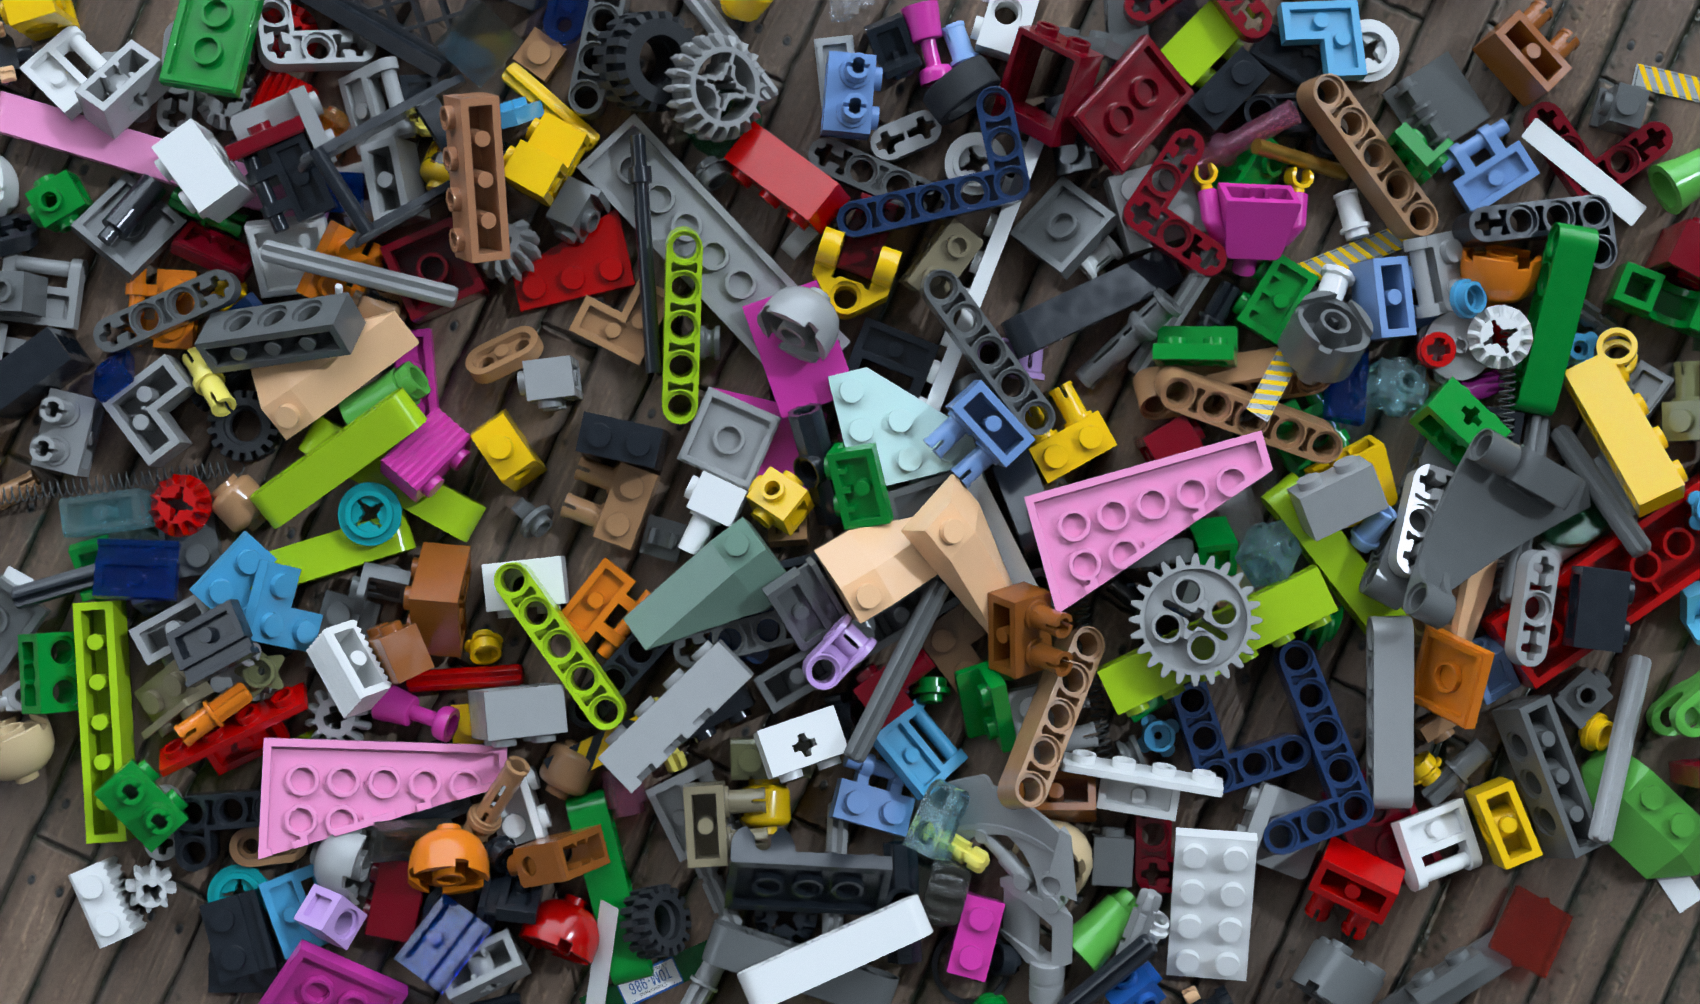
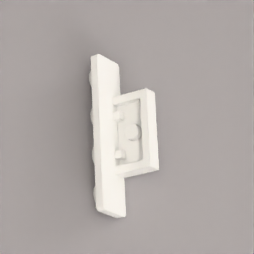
[1062,749,1224,821]

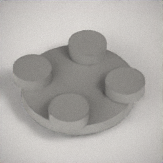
[1417,311,1493,385]

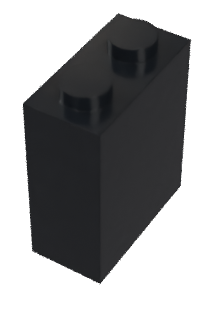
[0,326,95,420]
[575,411,670,471]

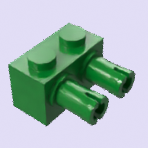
[94,758,189,853]

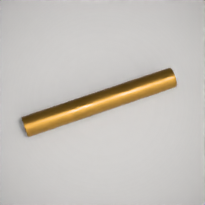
[1251,138,1349,181]

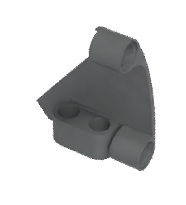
[1403,428,1591,630]

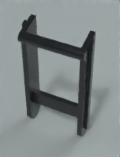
[297,74,507,250]

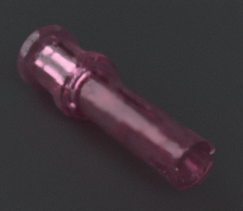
[1182,100,1301,180]

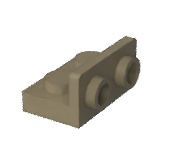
[899,218,984,299]
[134,660,214,740]

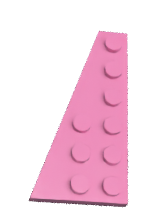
[1024,430,1273,612]
[258,737,508,859]

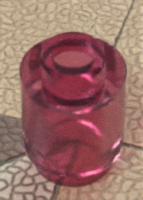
[601,769,647,818]

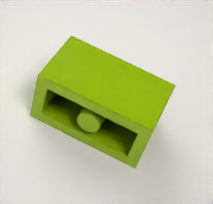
[1161,0,1244,89]

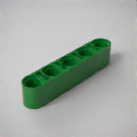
[1508,222,1599,417]
[565,788,654,986]

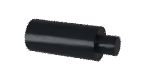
[98,174,166,246]

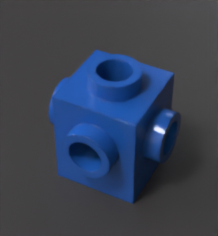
[1105,961,1167,1004]

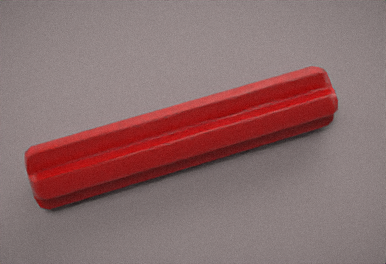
[406,664,524,692]

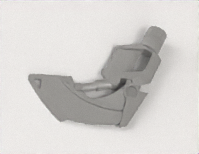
[913,774,1077,1004]

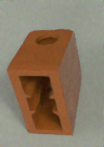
[507,824,610,888]

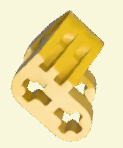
[812,226,902,320]

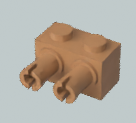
[560,455,661,550]

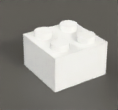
[151,118,257,223]

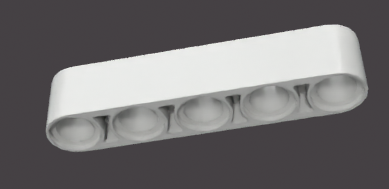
[737,894,933,1004]

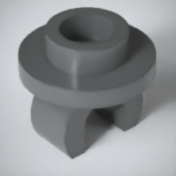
[511,497,554,538]

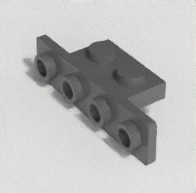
[1376,925,1524,1004]

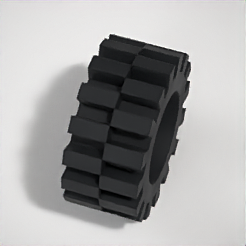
[207,390,283,462]
[620,884,691,960]

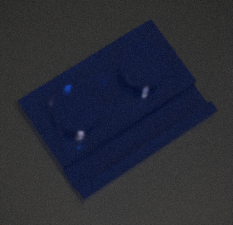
[92,538,182,601]
[394,893,492,994]

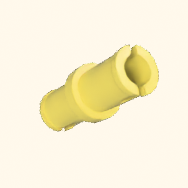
[182,347,237,417]

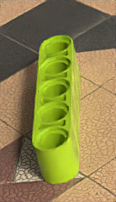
[661,226,703,425]
[249,387,427,529]
[298,416,486,542]
[1260,472,1407,635]
[250,510,416,590]
[494,562,627,730]

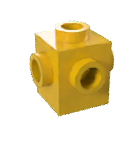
[746,466,814,537]

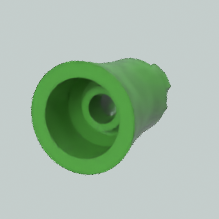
[1648,147,1700,215]
[339,361,431,424]
[1072,887,1138,972]

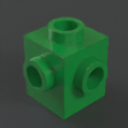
[25,169,94,233]

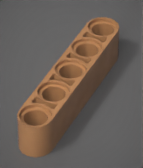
[1296,73,1439,240]
[1132,346,1331,420]
[1154,366,1343,464]
[997,626,1105,810]

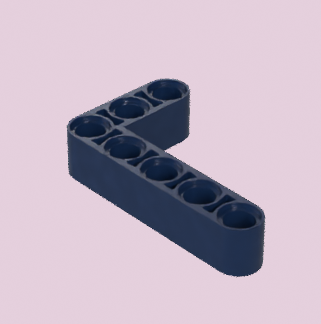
[837,86,1030,238]
[1155,607,1311,794]
[1260,640,1375,855]

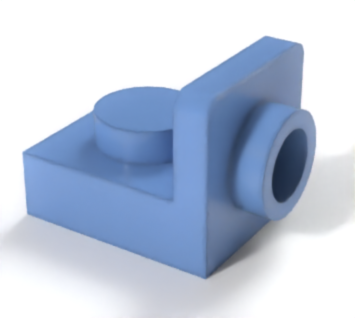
[1472,634,1521,705]

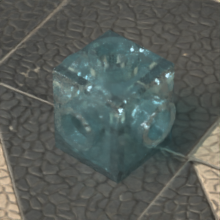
[1362,357,1429,417]
[1234,519,1302,588]

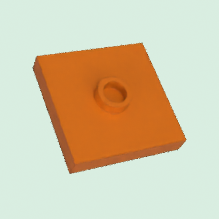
[1414,625,1495,729]

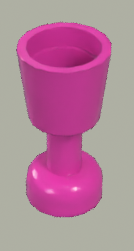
[900,0,952,87]
[371,684,460,743]

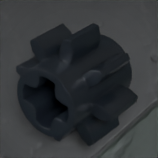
[819,691,865,740]

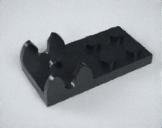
[724,826,893,915]

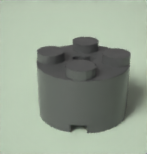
[1277,291,1373,385]
[1290,936,1387,1004]

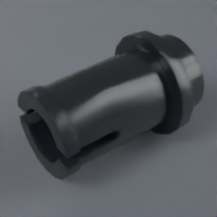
[1106,571,1145,617]

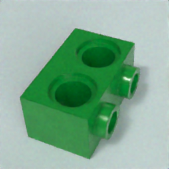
[18,631,79,714]

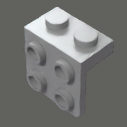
[230,85,337,187]
[1233,781,1325,879]

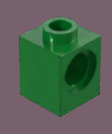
[1186,516,1238,576]

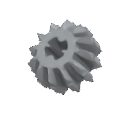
[477,214,541,285]
[305,690,373,740]

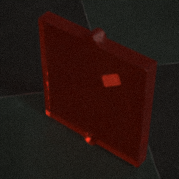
[1488,885,1573,979]

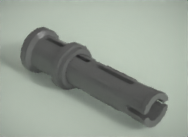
[1075,287,1182,389]

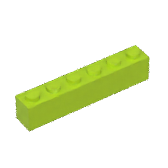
[1097,564,1339,717]
[72,600,136,844]

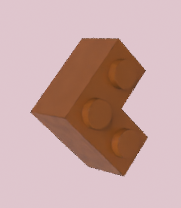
[403,542,472,658]

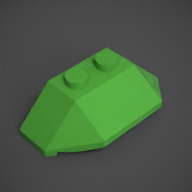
[1580,747,1700,879]

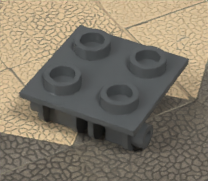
[1382,51,1491,151]

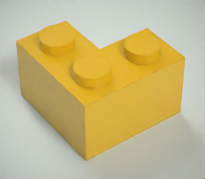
[503,111,591,208]

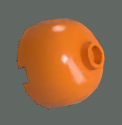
[1460,245,1542,308]
[408,823,490,895]

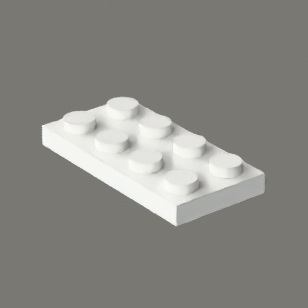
[1166,827,1258,981]

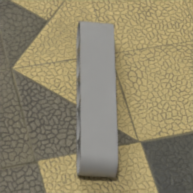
[1366,615,1414,809]

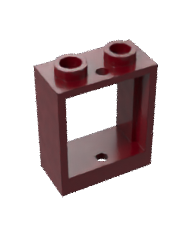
[991,21,1104,148]

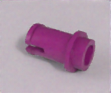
[1458,369,1505,400]

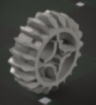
[663,33,768,142]

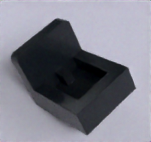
[864,13,922,80]

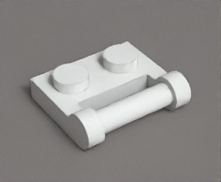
[19,26,107,121]
[1390,798,1483,892]

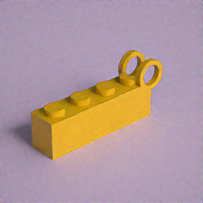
[1564,327,1688,518]

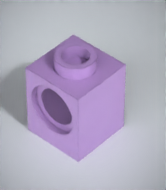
[293,884,367,950]

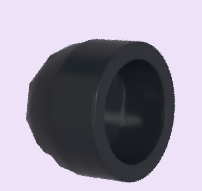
[989,944,1023,977]

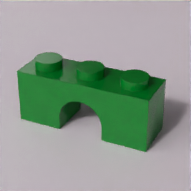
[1603,261,1700,340]

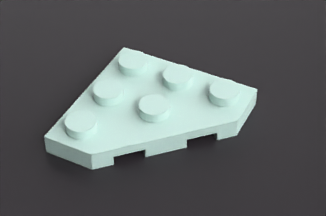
[828,367,970,486]

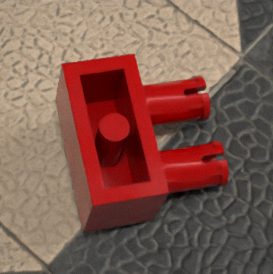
[1304,836,1406,940]

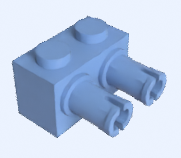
[820,51,883,141]
[1349,256,1439,342]
[923,380,1036,488]

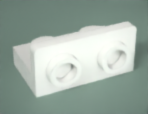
[484,759,552,845]

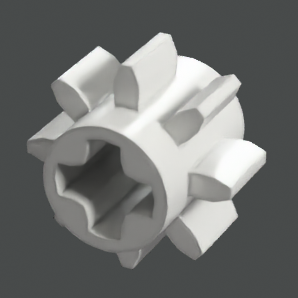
[125,860,177,913]

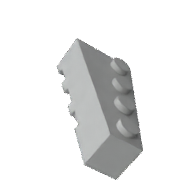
[598,639,754,794]

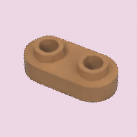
[465,326,544,384]
[229,827,311,867]

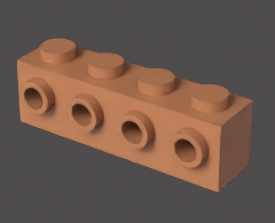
[440,92,511,263]

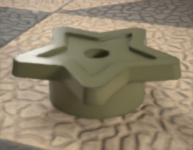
[234,650,285,697]

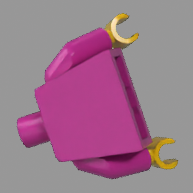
[1190,163,1314,277]

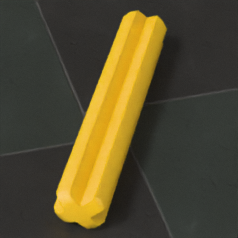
[501,62,600,152]

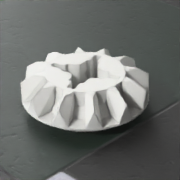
[1357,19,1399,82]
[945,132,1006,196]
[1467,305,1533,369]

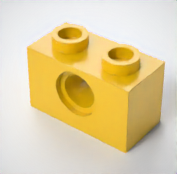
[0,0,80,42]
[1464,776,1543,870]

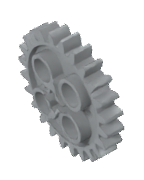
[1128,554,1263,687]

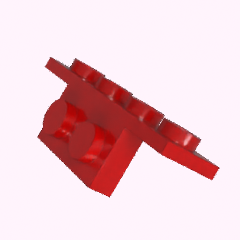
[159,682,308,777]

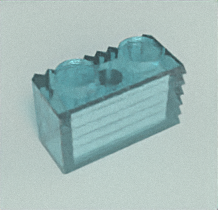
[59,488,155,538]

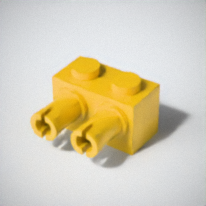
[1025,380,1117,485]

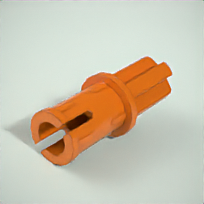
[174,682,253,747]

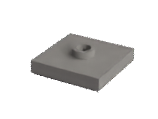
[677,387,782,490]

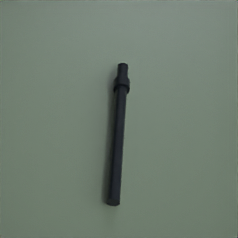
[628,134,662,374]

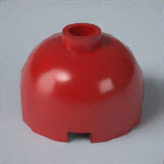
[518,894,599,966]

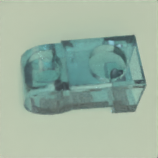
[903,779,970,861]

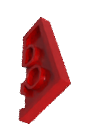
[512,209,636,313]

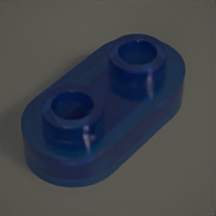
[543,0,589,45]

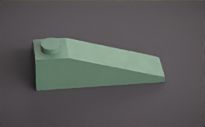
[623,517,786,651]

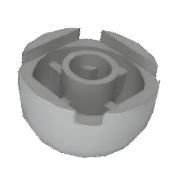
[757,286,839,363]
[310,826,383,906]

